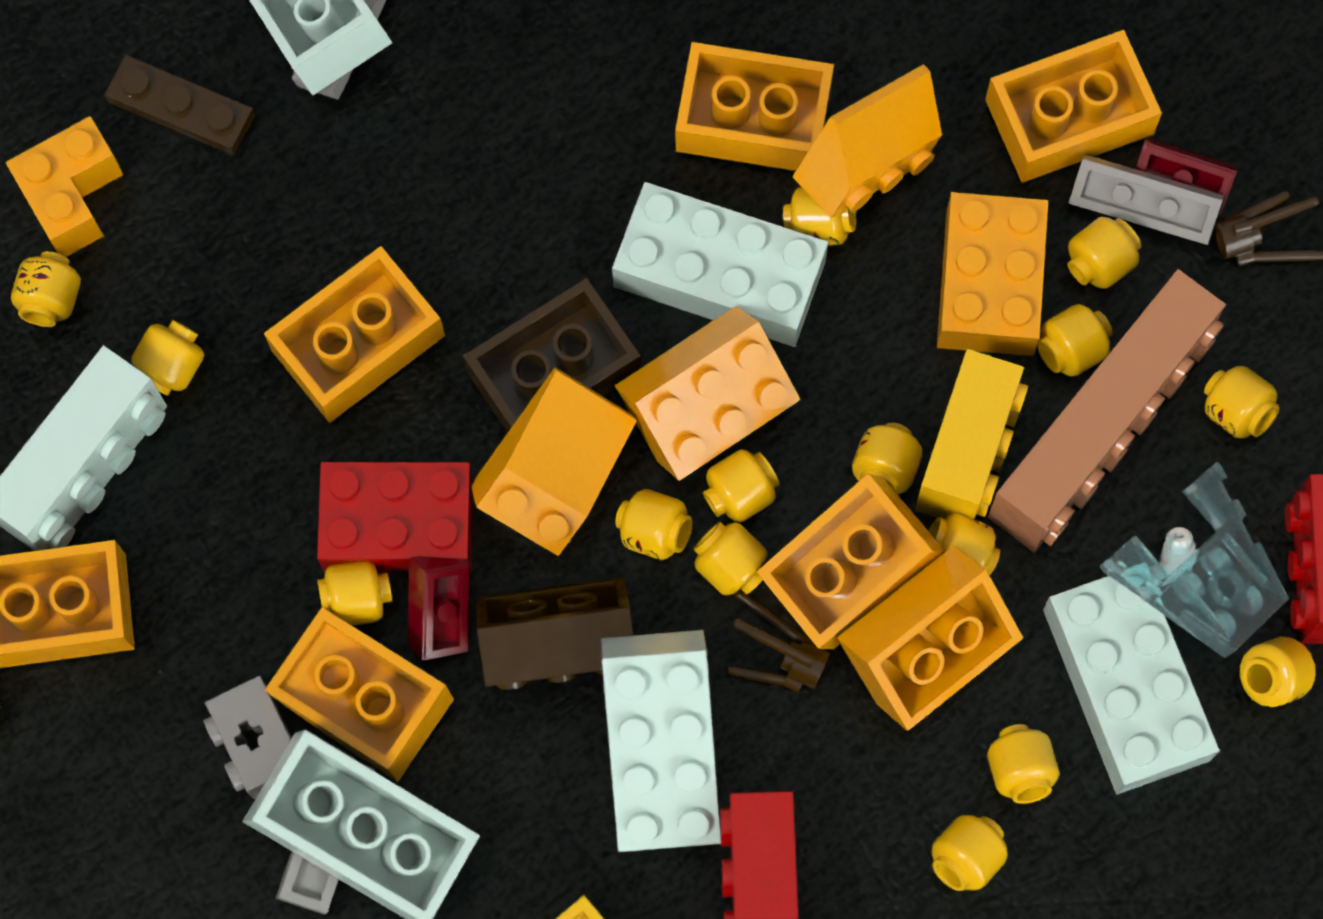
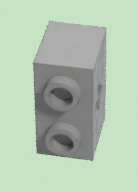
[203,676,292,800]

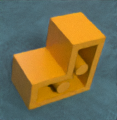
[5,116,123,257]

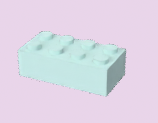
[250,0,392,95]
[612,182,828,347]
[0,345,167,551]
[1043,564,1219,795]
[601,630,721,852]
[242,730,480,919]

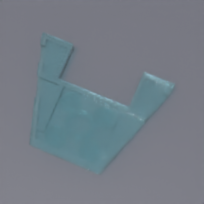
[1100,462,1289,658]

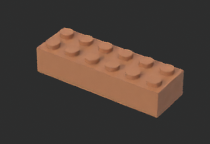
[988,269,1226,553]

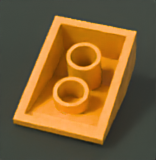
[471,367,637,556]
[265,607,454,782]

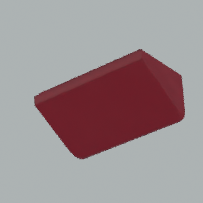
[1135,137,1237,216]
[408,556,470,661]

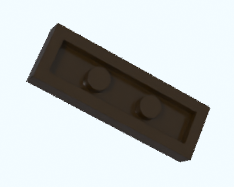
[105,55,255,155]

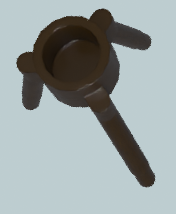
[1214,191,1323,266]
[726,590,830,692]

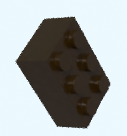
[463,278,641,433]
[477,577,633,690]

